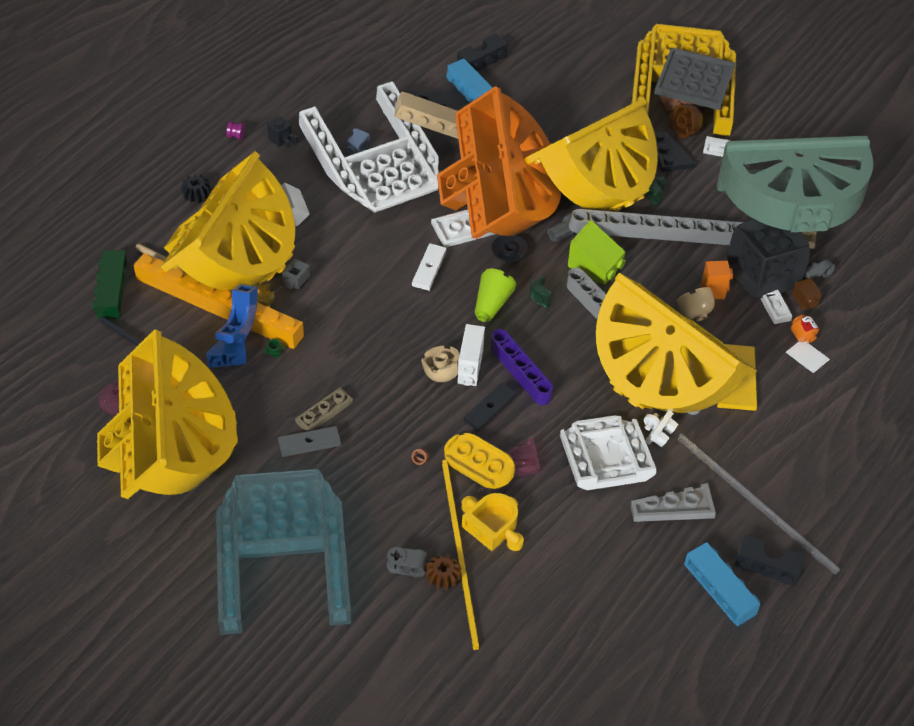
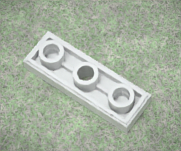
[412,243,447,291]

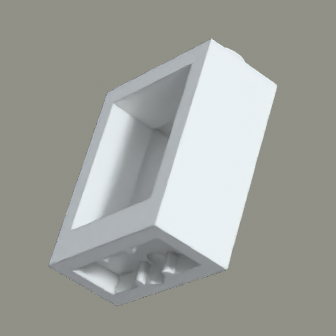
[458,324,485,386]

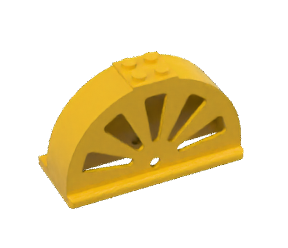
[524,98,658,212]
[161,151,295,291]
[596,273,757,413]
[97,329,238,499]

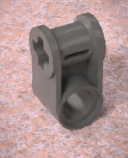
[386,547,428,577]

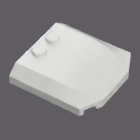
[560,416,656,490]

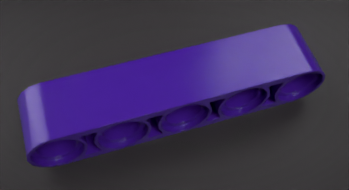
[490,329,553,405]

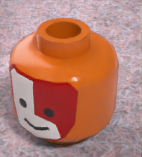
[791,314,819,343]

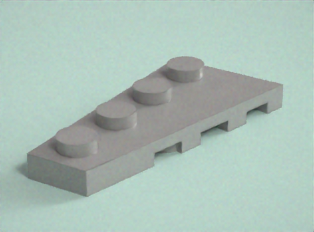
[631,483,716,522]

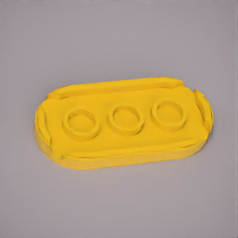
[444,433,515,489]

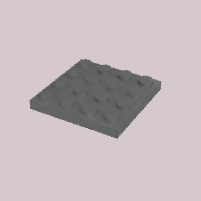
[654,47,735,110]

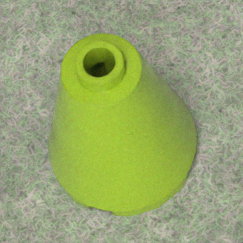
[475,268,517,322]

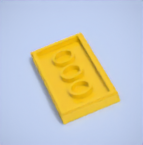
[717,344,757,411]

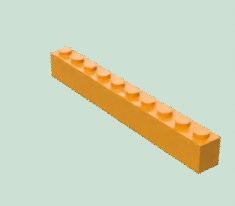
[134,253,304,349]

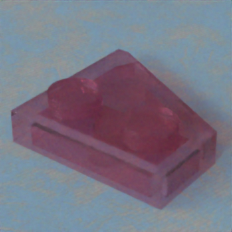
[507,438,540,476]

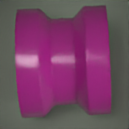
[226,121,245,140]

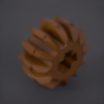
[426,554,461,591]

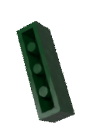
[92,250,128,319]

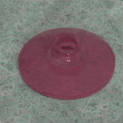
[98,382,119,415]

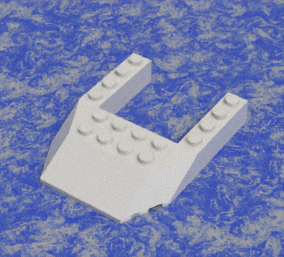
[299,81,438,213]

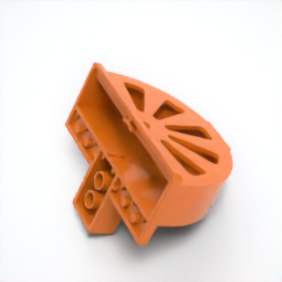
[437,86,561,239]

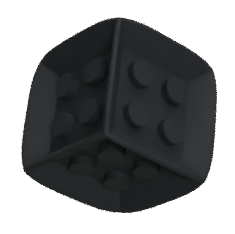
[727,219,810,298]

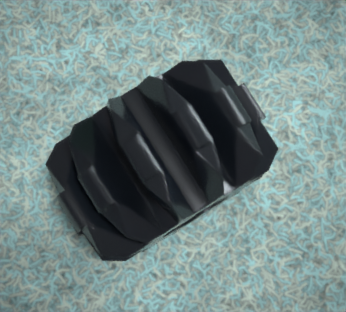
[181,174,212,203]

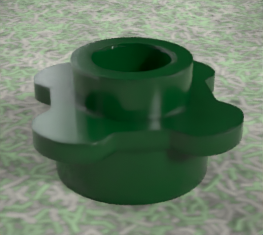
[263,339,285,358]

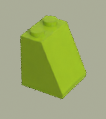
[568,220,626,286]

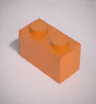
[700,261,733,299]

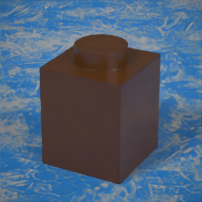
[792,278,822,310]

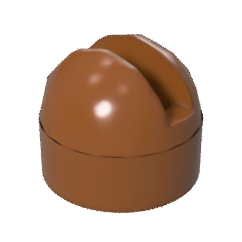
[412,448,429,465]

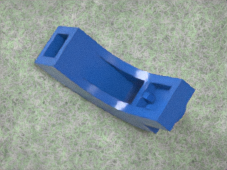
[215,284,258,344]

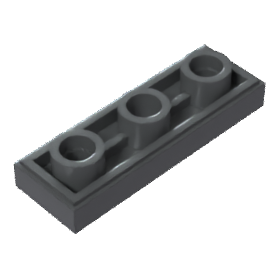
[278,426,341,457]

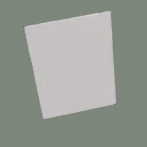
[786,342,830,373]

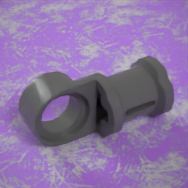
[802,259,835,280]

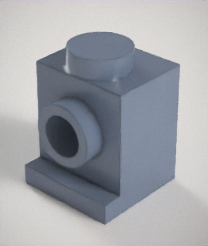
[345,128,370,156]

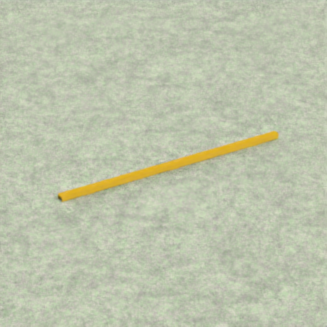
[442,460,479,650]

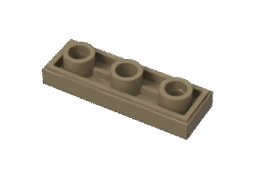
[295,387,353,432]

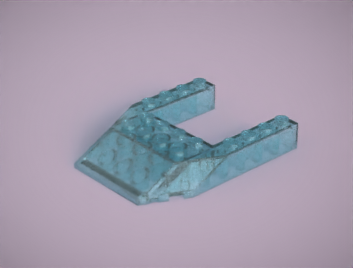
[216,469,351,635]

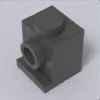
[282,259,310,289]

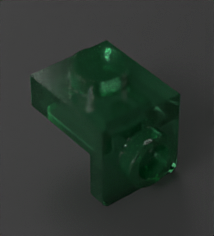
[530,276,552,309]

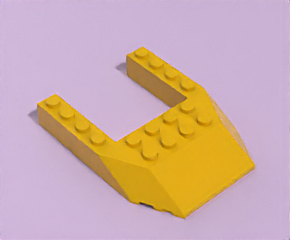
[631,24,736,136]

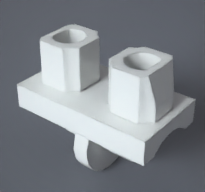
[644,411,678,447]

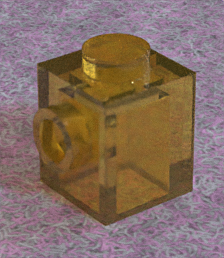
[251,284,274,308]

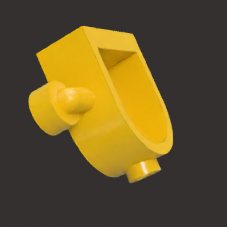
[462,493,524,551]

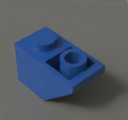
[206,340,247,367]

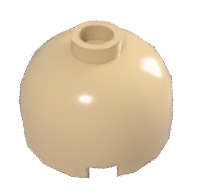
[676,287,715,321]
[421,346,460,382]

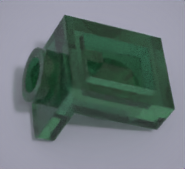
[646,176,665,205]

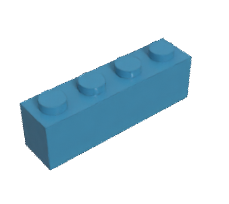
[447,59,492,102]
[684,542,760,627]

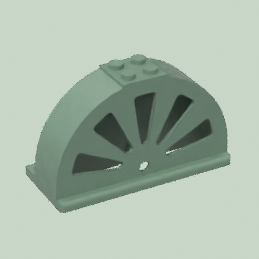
[717,136,873,232]

